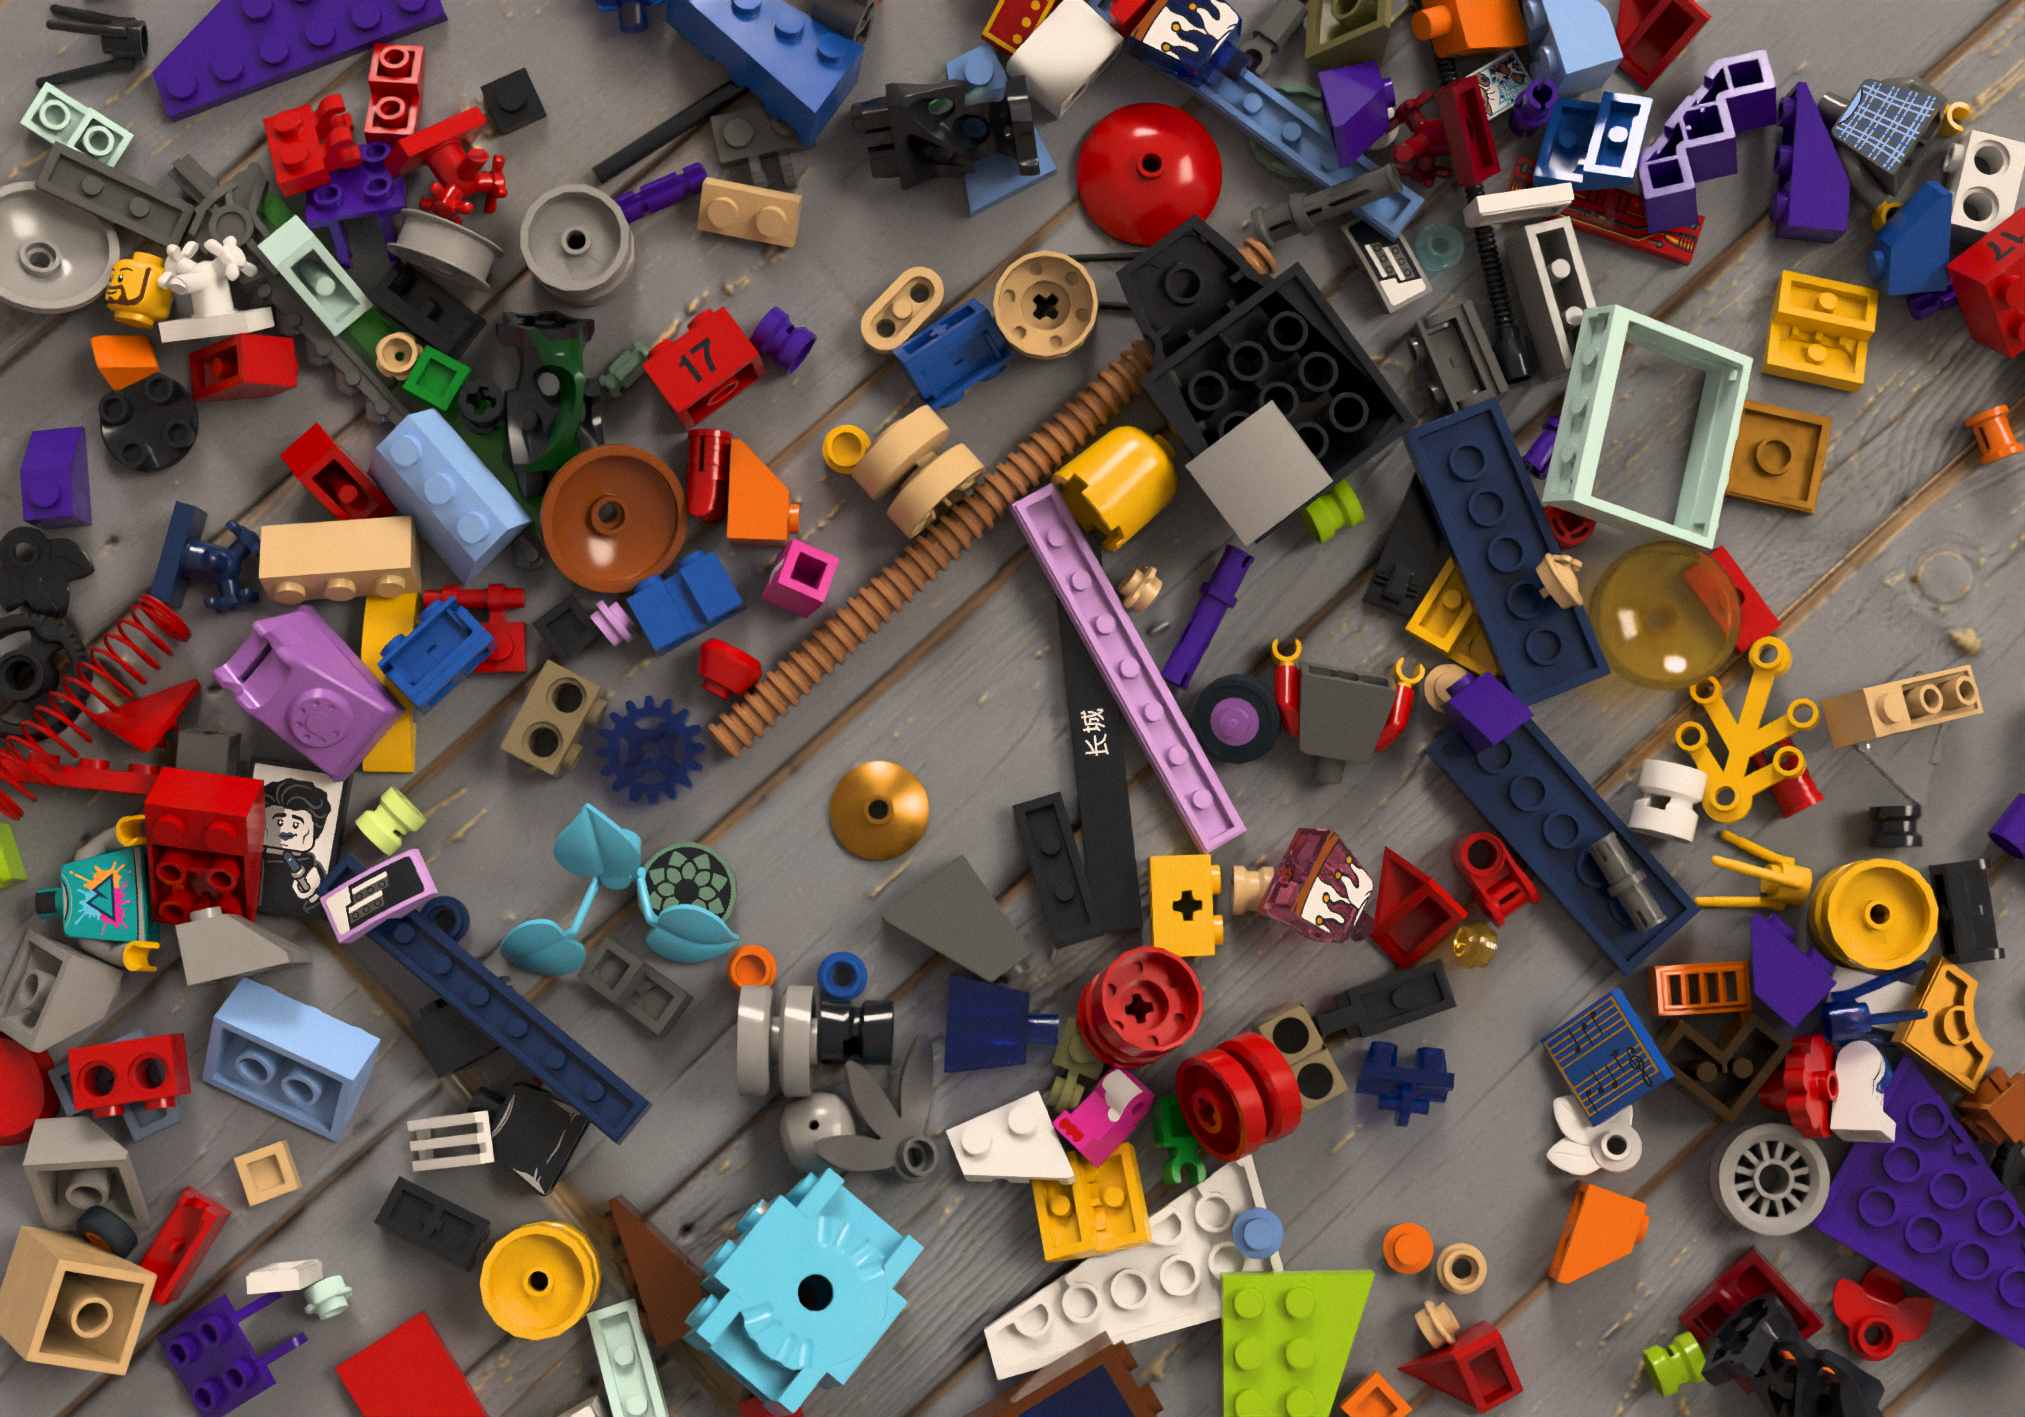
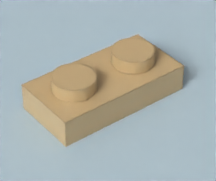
[697,177,803,248]

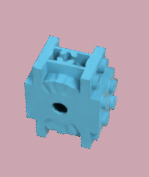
[683,1168,924,1417]

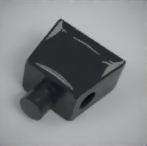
[467,1081,591,1197]

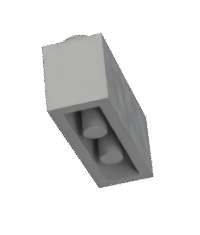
[1504,216,1596,382]

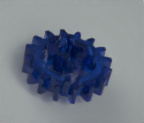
[596,696,707,805]

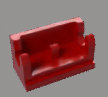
[138,1186,232,1306]

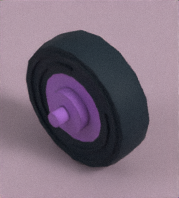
[1192,674,1282,764]

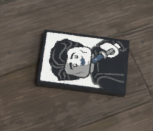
[248,757,354,921]

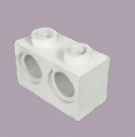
[1943,130,2025,245]

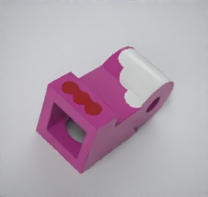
[1051,1068,1154,1169]

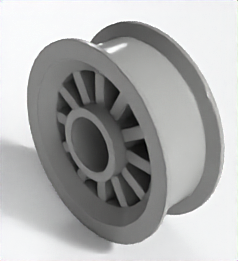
[386,208,504,292]
[1709,1121,1830,1236]

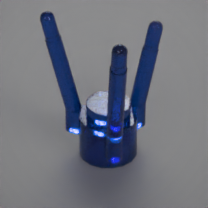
[1821,960,1928,1048]

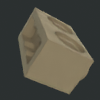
[499,659,608,779]

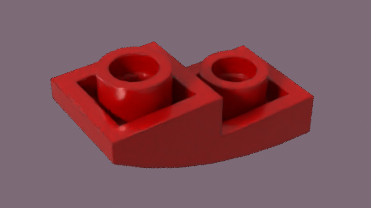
[364,43,425,146]

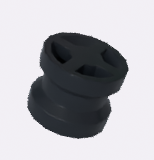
[1869,806,1923,848]

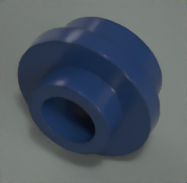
[420,896,470,943]

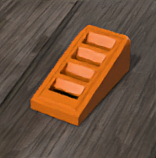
[1647,960,1752,1017]

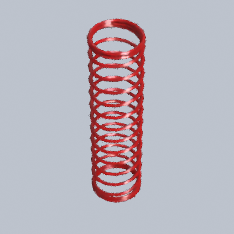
[0,594,192,821]

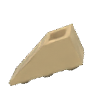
[1821,665,1984,749]

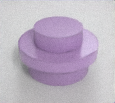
[590,600,635,647]

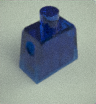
[944,975,1058,1073]

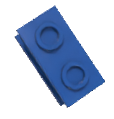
[891,298,1015,411]
[377,595,498,716]

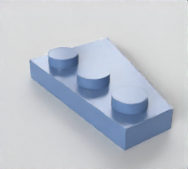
[946,43,1057,217]

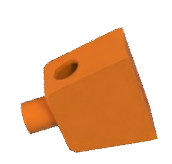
[1411,0,1529,59]

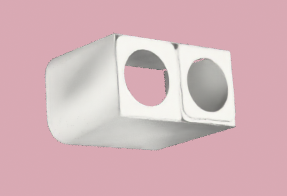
[1006,0,1124,119]

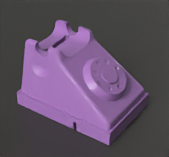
[212,605,406,782]

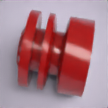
[1076,946,1203,1070]

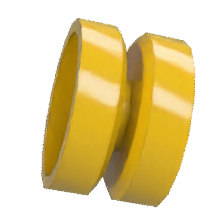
[1808,858,1939,970]
[479,1219,603,1340]

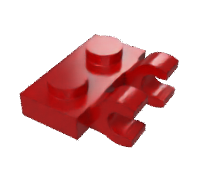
[263,94,363,198]

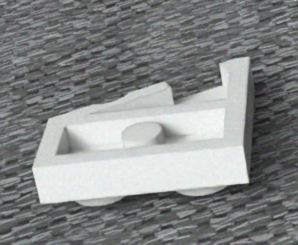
[946,1091,1077,1185]

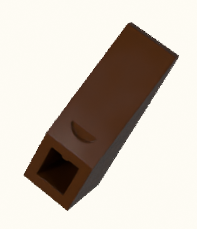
[605,1194,710,1347]

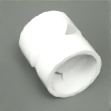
[1628,759,1708,843]

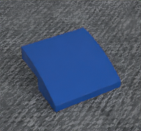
[1533,91,1653,190]

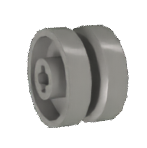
[520,184,637,306]
[737,985,819,1097]

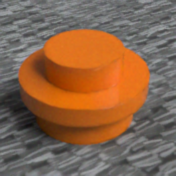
[727,945,777,992]
[1382,1222,1434,1274]

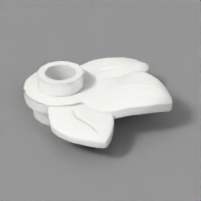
[1547,1095,1642,1176]

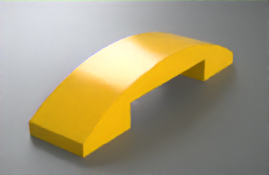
[361,583,421,773]

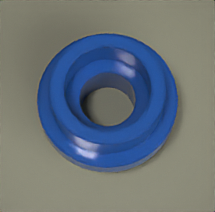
[817,952,868,1000]

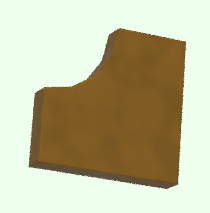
[1890,956,1994,1095]

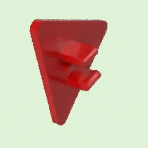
[97,679,201,753]

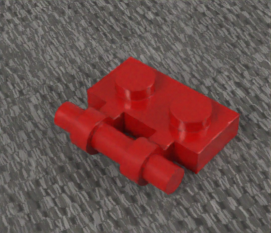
[423,583,527,674]

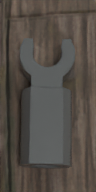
[1235,0,1308,79]

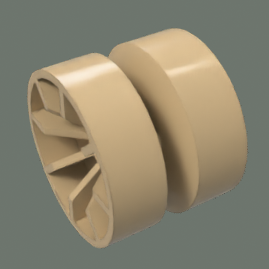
[851,405,986,539]

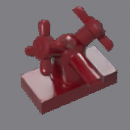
[1385,75,1501,188]

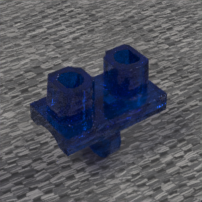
[1355,1041,1454,1127]

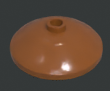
[540,444,688,593]

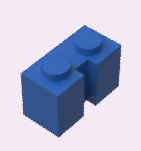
[626,550,747,656]

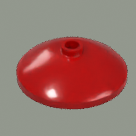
[1076,102,1222,248]

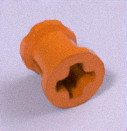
[1964,404,2025,466]

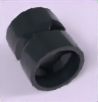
[820,999,894,1066]

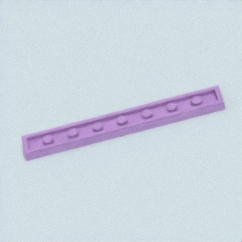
[1008,482,1247,855]

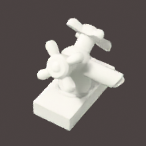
[157,236,275,343]

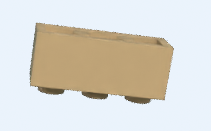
[259,516,422,605]

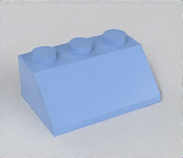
[367,408,533,585]
[202,977,381,1143]

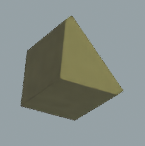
[1305,0,1392,71]

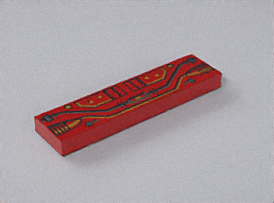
[1506,156,1705,266]

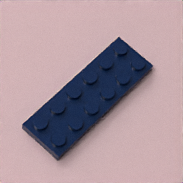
[1401,397,1611,707]
[1424,718,1701,976]

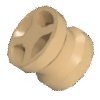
[1230,866,1274,916]

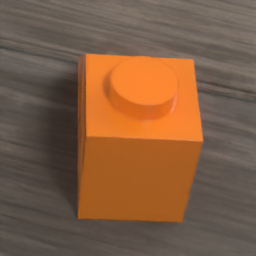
[727,439,801,547]
[1547,1180,1649,1284]

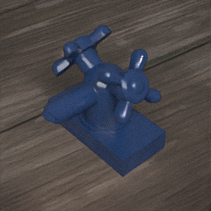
[150,501,261,613]

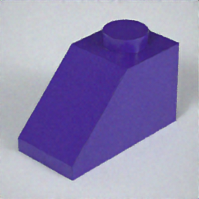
[1318,60,1396,168]
[20,426,92,530]
[1440,671,1534,754]

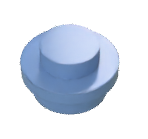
[1232,1207,1284,1259]

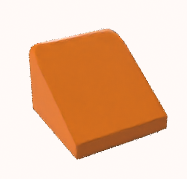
[90,335,160,392]

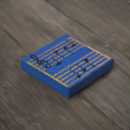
[1540,988,1675,1127]

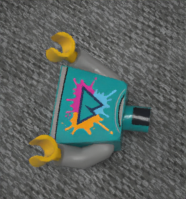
[35,814,160,972]

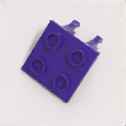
[306,141,407,270]
[157,1292,308,1417]

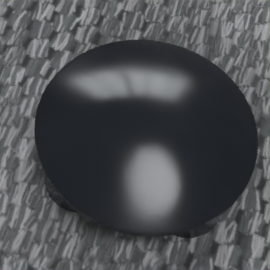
[98,374,199,472]

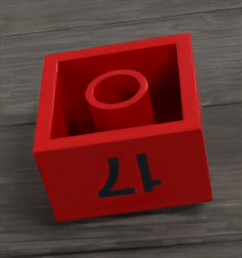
[1946,207,2025,359]
[642,306,767,432]

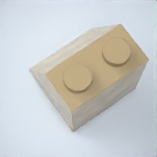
[0,1225,157,1376]

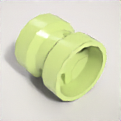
[355,786,427,856]

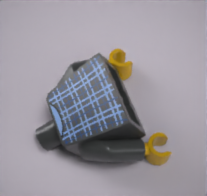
[1817,76,1970,231]

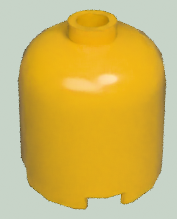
[1051,426,1179,553]

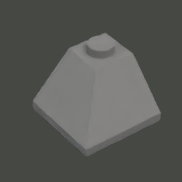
[175,906,313,986]
[0,929,124,1053]
[23,1116,151,1232]

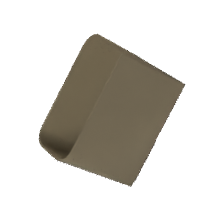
[1251,1002,1349,1114]

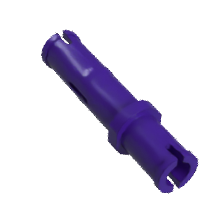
[1160,544,1255,690]

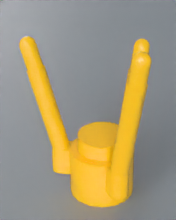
[1693,830,1812,912]

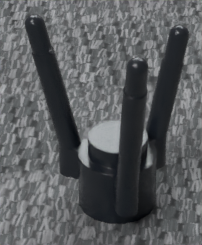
[36,4,149,87]

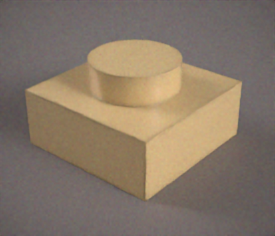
[233,1140,303,1206]

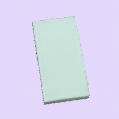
[20,82,134,168]

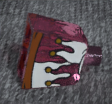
[1257,828,1374,944]

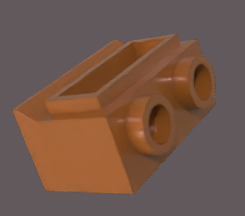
[1953,1066,2025,1147]

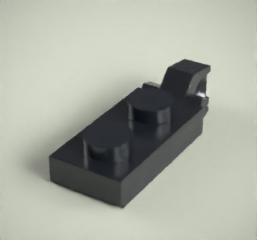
[1312,958,1457,1040]

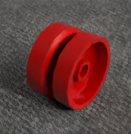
[1175,1031,1302,1163]

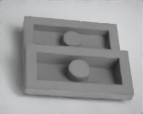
[1185,400,1333,547]

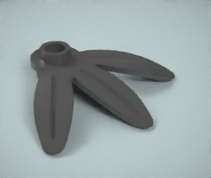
[814,1033,939,1183]

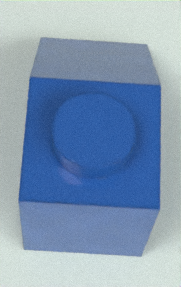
[1867,181,1953,296]

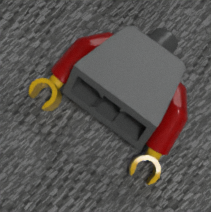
[1271,638,1425,785]

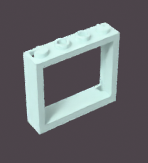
[1542,304,1753,551]

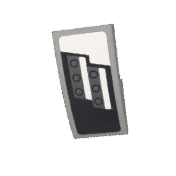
[1338,217,1433,314]

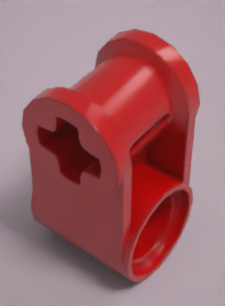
[1452,832,1540,929]

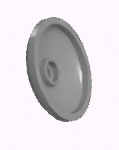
[0,181,120,314]

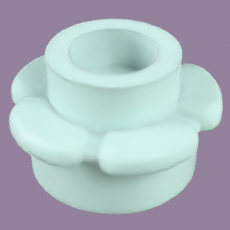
[303,1275,353,1320]

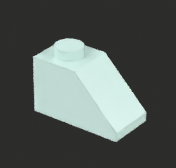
[257,215,373,337]

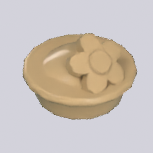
[1536,553,1583,609]

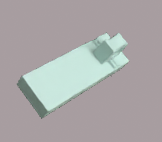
[586,1298,669,1417]

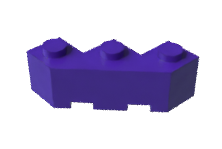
[1637,49,1777,234]

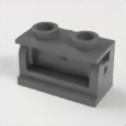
[1407,300,1509,416]

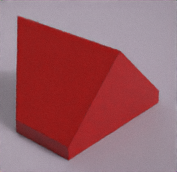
[1616,0,1712,90]
[1369,846,1468,970]
[1397,1320,1524,1415]

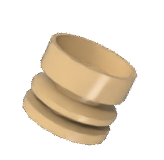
[993,250,1098,361]

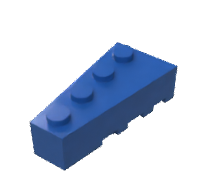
[665,0,865,148]

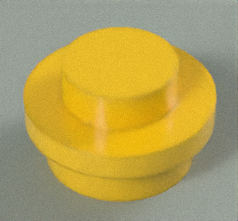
[822,425,871,475]

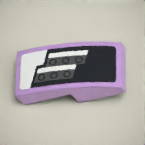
[320,849,438,943]

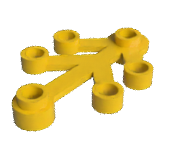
[1675,636,1821,824]

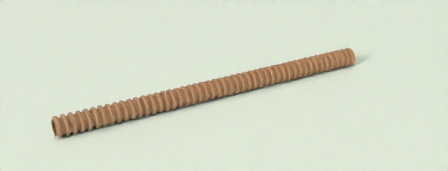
[707,237,1277,759]

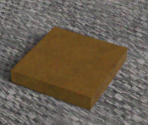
[1724,399,1833,516]

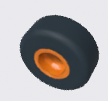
[76,1205,138,1259]

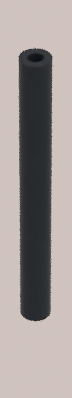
[592,79,750,185]

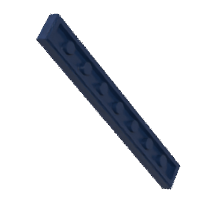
[314,853,653,1145]

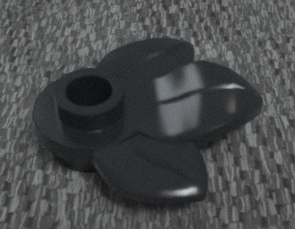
[0,526,95,618]

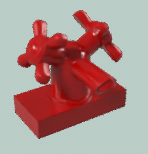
[383,106,508,225]

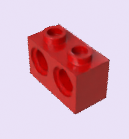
[67,1033,191,1118]

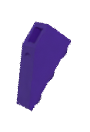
[1769,82,1850,244]

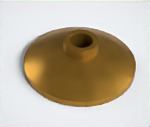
[830,761,929,861]

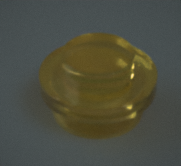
[1453,919,1497,969]

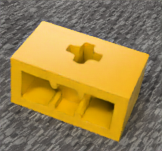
[1147,854,1223,957]

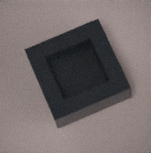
[480,67,547,136]
[532,594,604,665]

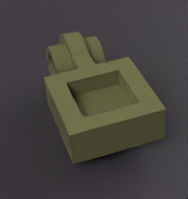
[1046,1015,1104,1115]

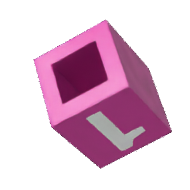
[761,538,840,619]

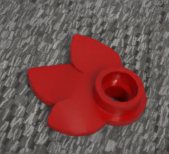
[1832,1265,1934,1361]

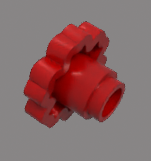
[1758,1034,1839,1139]

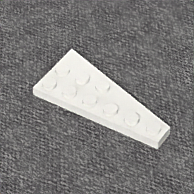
[984,1154,1284,1380]

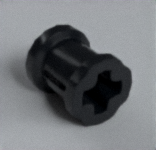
[459,379,504,436]

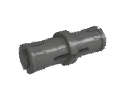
[1586,832,1667,935]

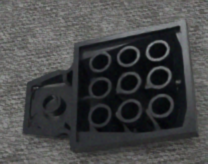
[1116,214,1418,544]

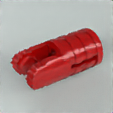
[685,429,733,525]
[1750,736,1825,819]

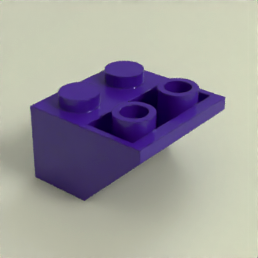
[1750,913,1837,1029]

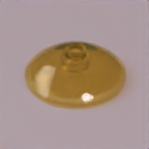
[1589,541,1741,691]

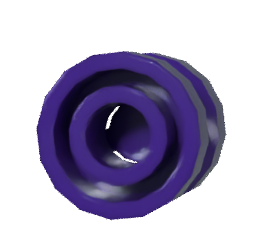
[749,307,817,375]

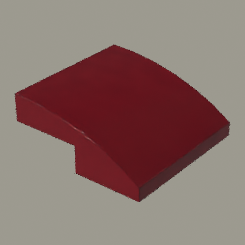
[1678,1244,1824,1395]

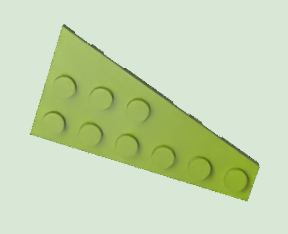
[1220,1269,1375,1417]

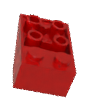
[144,767,266,925]

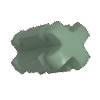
[598,341,650,398]

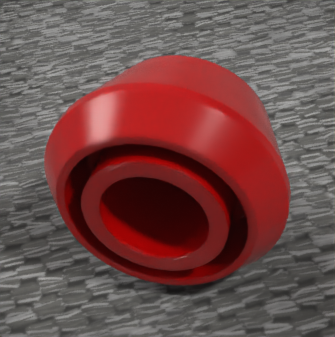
[697,638,763,701]

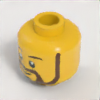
[105,252,175,329]

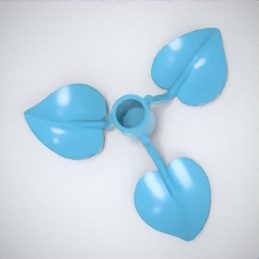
[500,803,740,976]

